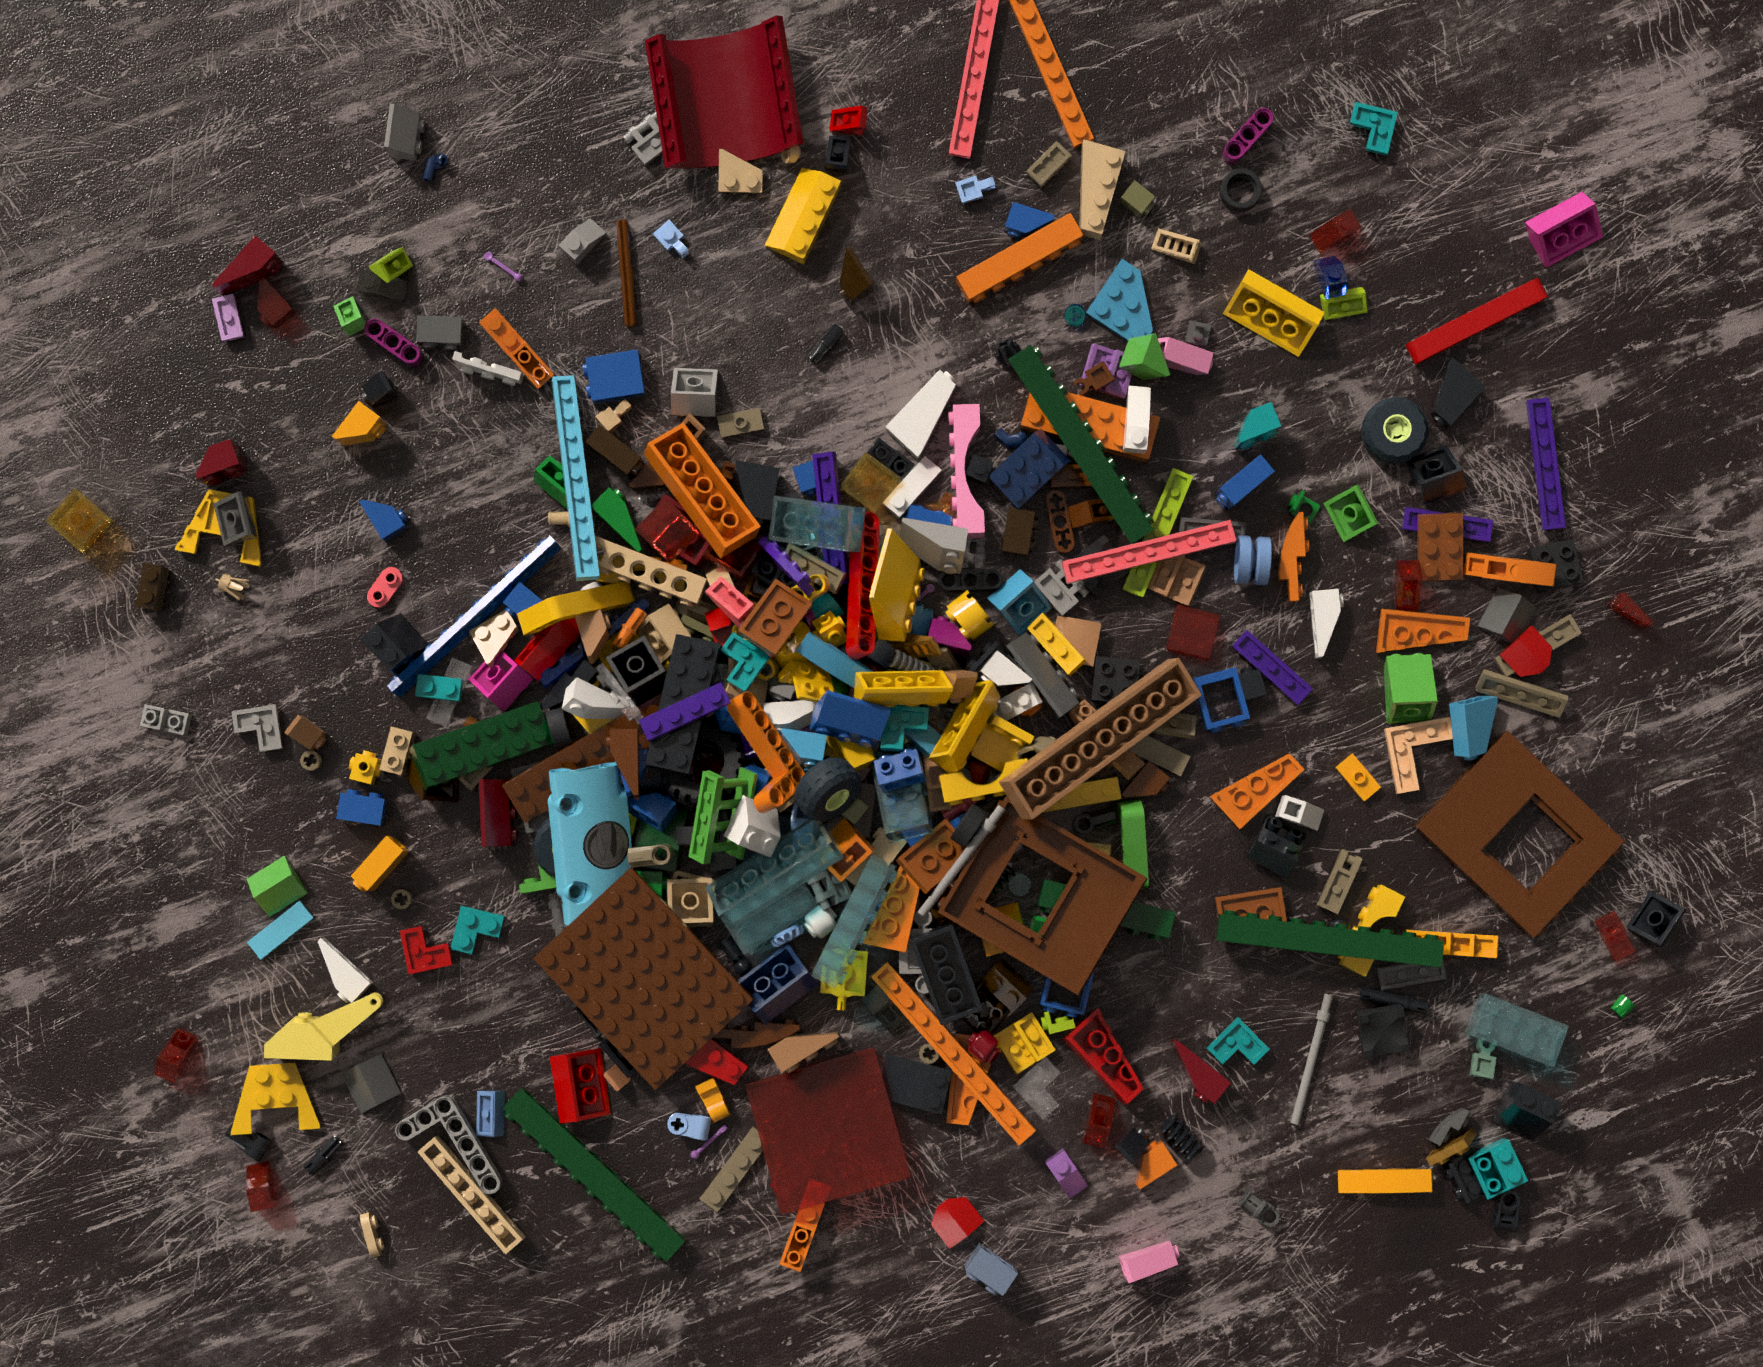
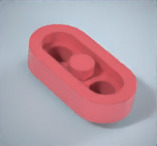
[367,567,403,608]

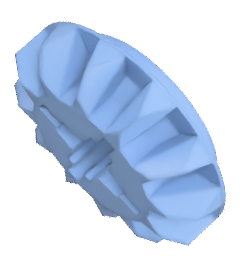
[771,924,804,947]

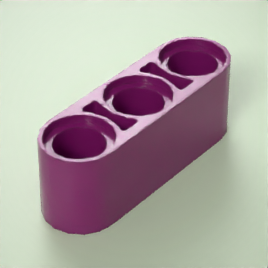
[1222,108,1273,164]
[364,319,423,367]

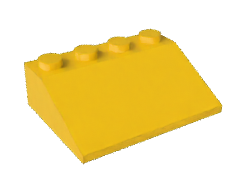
[869,528,925,642]

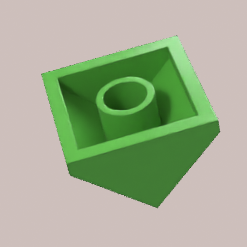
[1119,333,1170,380]
[1323,484,1378,542]
[247,856,308,917]

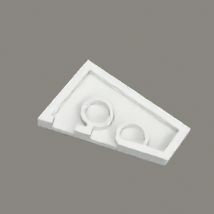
[452,351,524,386]

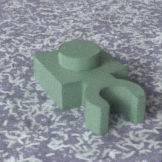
[1469,1038,1496,1080]

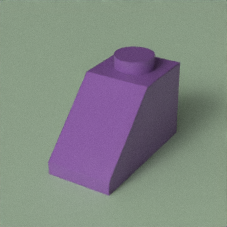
[1045,1149,1088,1198]

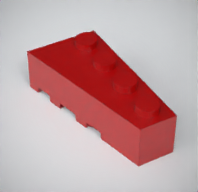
[1062,1007,1144,1105]
[684,1038,749,1085]

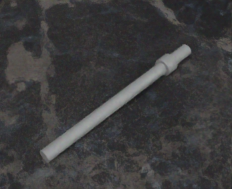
[918,805,1005,917]
[1290,994,1333,1125]

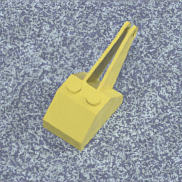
[264,993,383,1061]

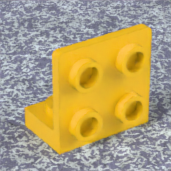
[778,660,834,703]
[971,715,1034,772]

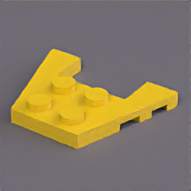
[175,489,262,567]
[231,1063,320,1135]

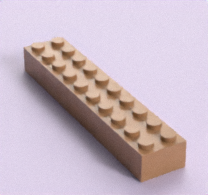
[999,658,1201,819]

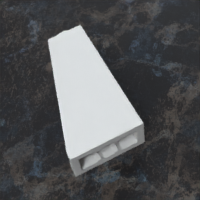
[885,370,956,460]

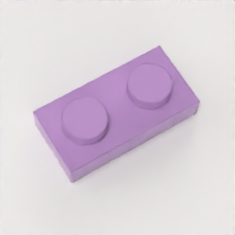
[212,294,245,342]

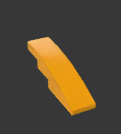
[1406,930,1499,958]
[1338,1169,1433,1193]

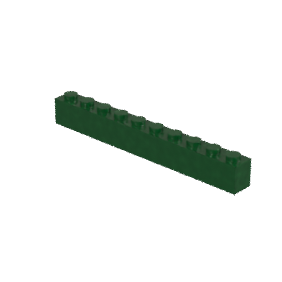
[1008,344,1155,544]
[1216,910,1444,968]
[502,1087,686,1262]

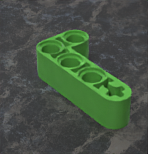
[1118,799,1149,889]

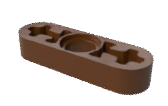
[1045,490,1075,554]

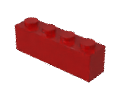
[514,618,580,682]

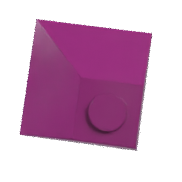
[926,616,972,657]

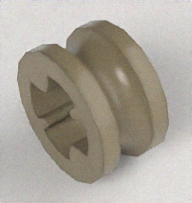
[300,751,322,771]
[391,889,413,909]
[919,1043,939,1064]

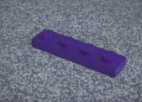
[1402,507,1493,543]
[758,536,815,596]
[1231,630,1313,705]
[639,682,731,742]

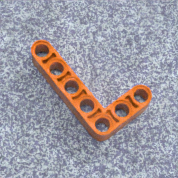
[727,691,805,813]

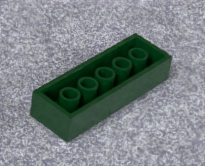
[409,701,554,790]
[1036,879,1176,941]

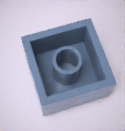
[964,1243,1018,1296]

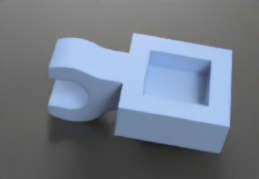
[955,176,996,204]
[653,220,689,258]

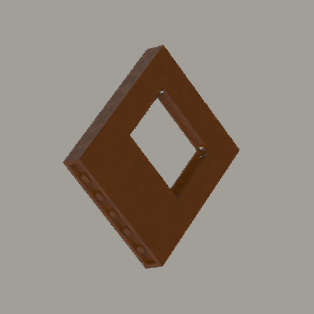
[1413,731,1625,938]
[937,796,1148,996]

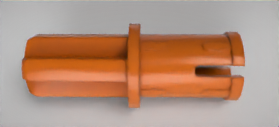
[612,608,647,649]

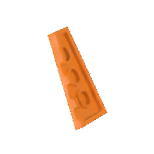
[1209,753,1305,829]
[862,866,920,953]
[946,1033,1000,1125]

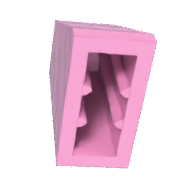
[1158,337,1213,375]
[1118,1241,1180,1283]

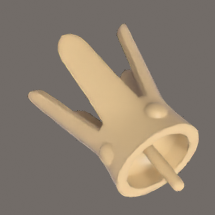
[215,574,250,601]

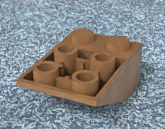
[767,1032,839,1073]

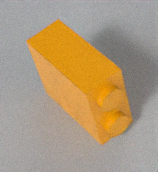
[351,836,410,891]

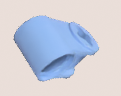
[668,1113,711,1140]

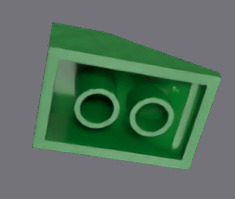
[591,488,644,554]

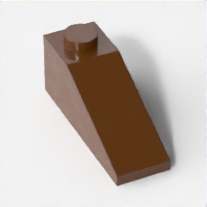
[606,729,640,800]

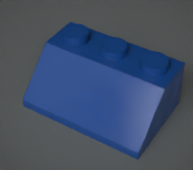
[809,690,891,748]

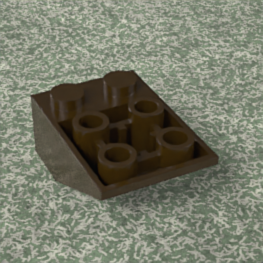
[961,958,1034,1034]

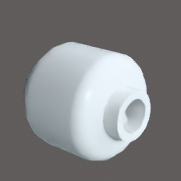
[803,905,837,938]

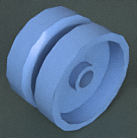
[1234,535,1272,586]

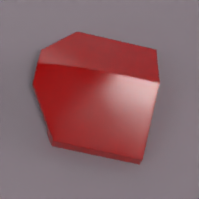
[1499,625,1552,677]
[931,1197,984,1249]

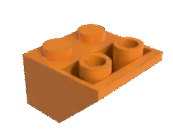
[813,818,876,882]

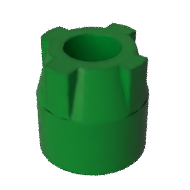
[1611,994,1635,1018]

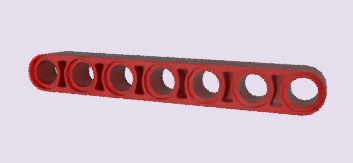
[1405,278,1548,365]
[846,511,880,661]

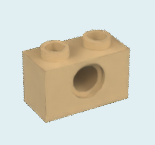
[379,727,416,776]

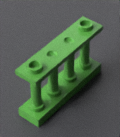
[688,767,758,864]

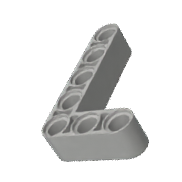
[395,1095,503,1194]

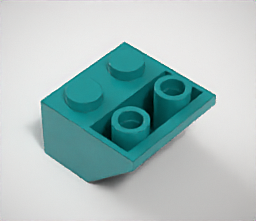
[1234,402,1281,450]
[1468,1138,1528,1200]

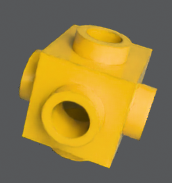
[812,610,846,648]
[349,750,382,785]

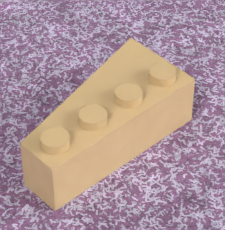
[1079,139,1125,240]

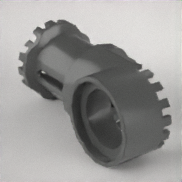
[1237,1188,1280,1227]

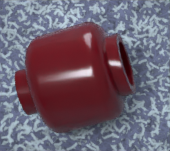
[967,1030,1001,1064]

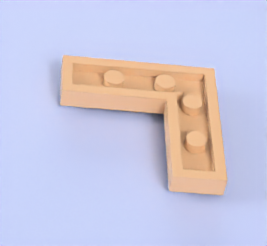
[1384,717,1453,794]

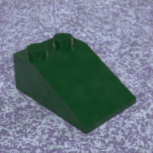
[634,803,689,872]

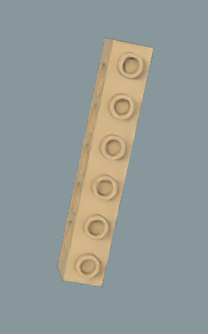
[572,536,708,607]
[418,1135,526,1255]

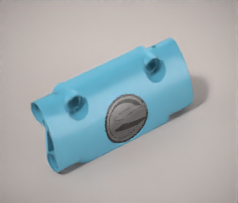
[548,762,634,925]

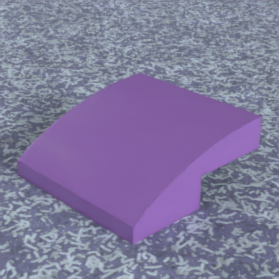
[1079,343,1132,399]

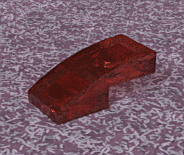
[1594,911,1636,963]

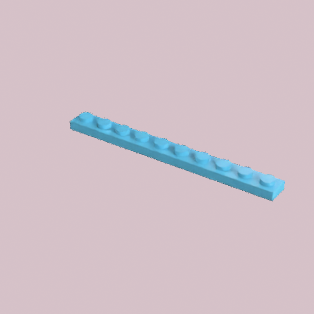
[552,376,600,581]

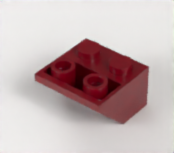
[196,439,248,486]

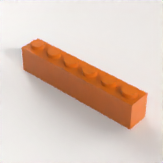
[956,213,1083,303]

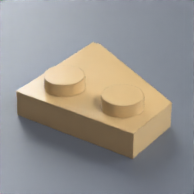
[718,149,763,193]

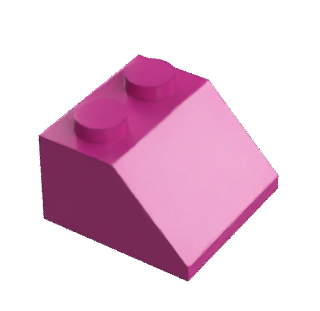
[468,651,533,712]

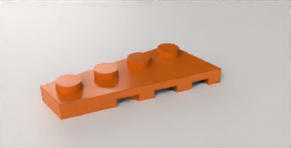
[1376,609,1470,653]

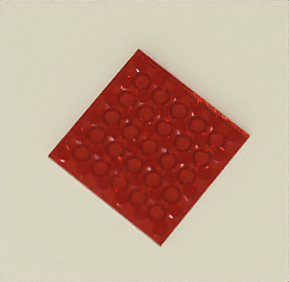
[745,1047,911,1216]

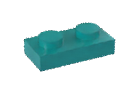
[415,674,463,702]

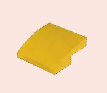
[994,1012,1055,1074]

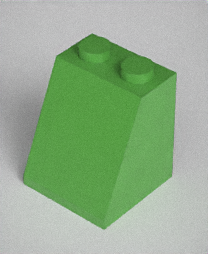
[1384,653,1437,724]

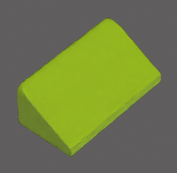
[368,247,413,283]
[1320,287,1368,320]

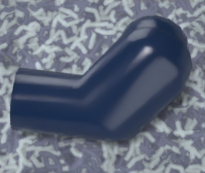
[422,153,449,182]
[994,428,1028,449]

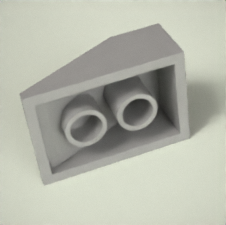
[899,518,968,574]

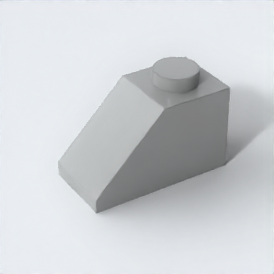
[559,218,607,265]

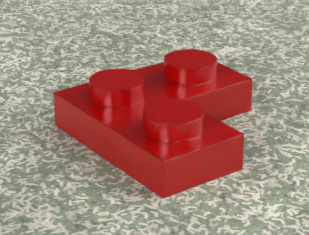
[400,926,453,975]

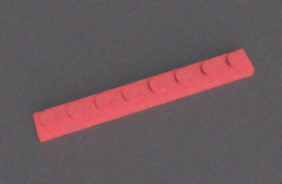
[949,0,999,159]
[1061,520,1236,584]

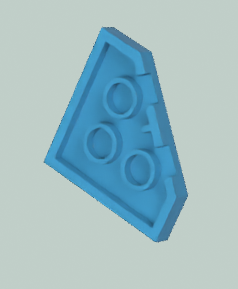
[1086,259,1153,342]

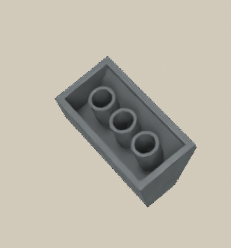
[1004,632,1080,720]

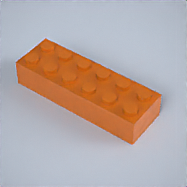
[1020,392,1160,463]
[644,423,761,558]

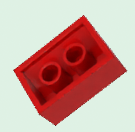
[550,1048,611,1123]

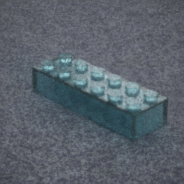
[705,819,844,931]
[811,854,898,988]

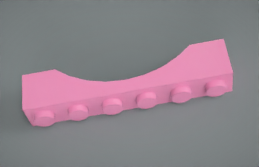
[948,404,985,538]

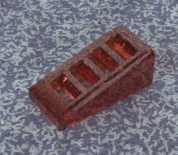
[1607,592,1654,628]

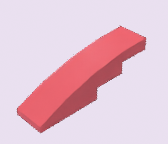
[705,576,787,658]

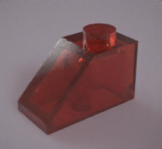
[1309,209,1362,254]
[257,276,296,330]
[1395,560,1423,611]
[1082,1093,1115,1148]
[246,1161,278,1212]

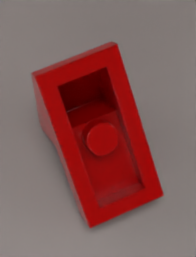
[829,105,868,136]
[705,608,733,654]

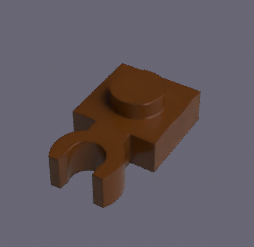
[1073,361,1115,396]
[720,461,736,483]

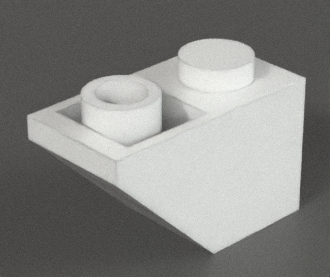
[1275,795,1324,831]

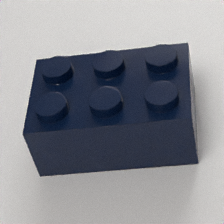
[988,429,1071,509]
[738,943,818,1025]

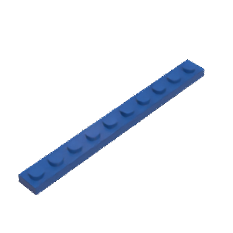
[387,536,562,698]

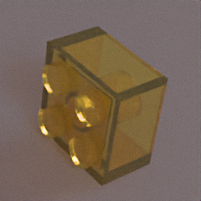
[840,452,901,514]
[45,488,114,553]

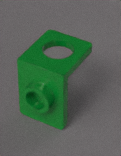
[1288,490,1320,524]

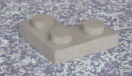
[231,705,283,752]

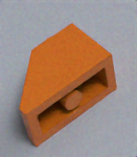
[1135,1140,1177,1189]

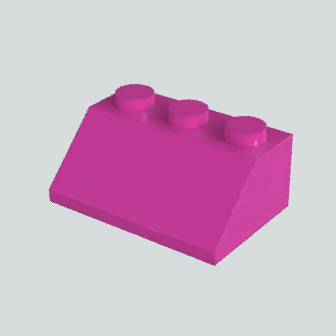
[1525,192,1603,268]

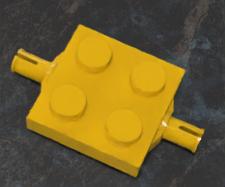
[820,934,868,1011]

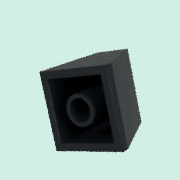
[735,460,781,528]
[360,613,429,675]
[605,636,667,707]
[1491,1081,1562,1140]

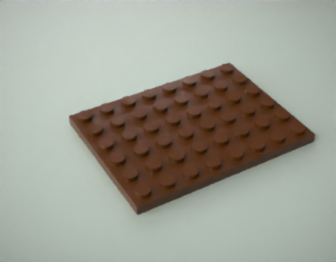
[533,867,754,1090]

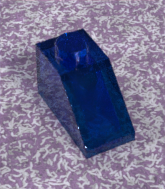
[1313,255,1348,299]

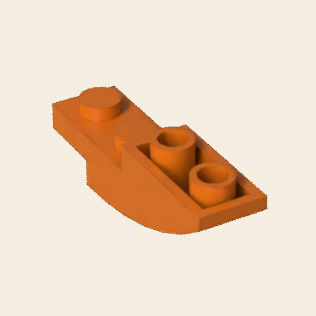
[479,308,555,389]
[1278,512,1309,602]
[1463,552,1557,586]
[779,1179,831,1272]

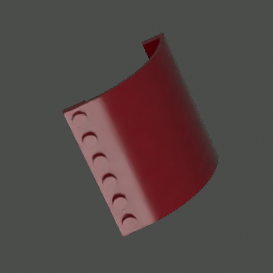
[645,15,804,169]

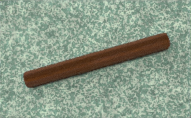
[616,220,637,327]

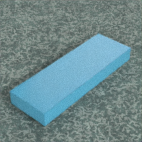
[247,901,314,960]

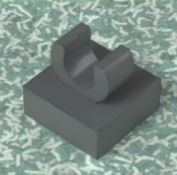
[1185,320,1211,347]

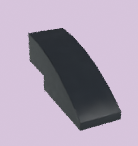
[540,660,605,710]

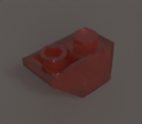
[154,1027,198,1083]

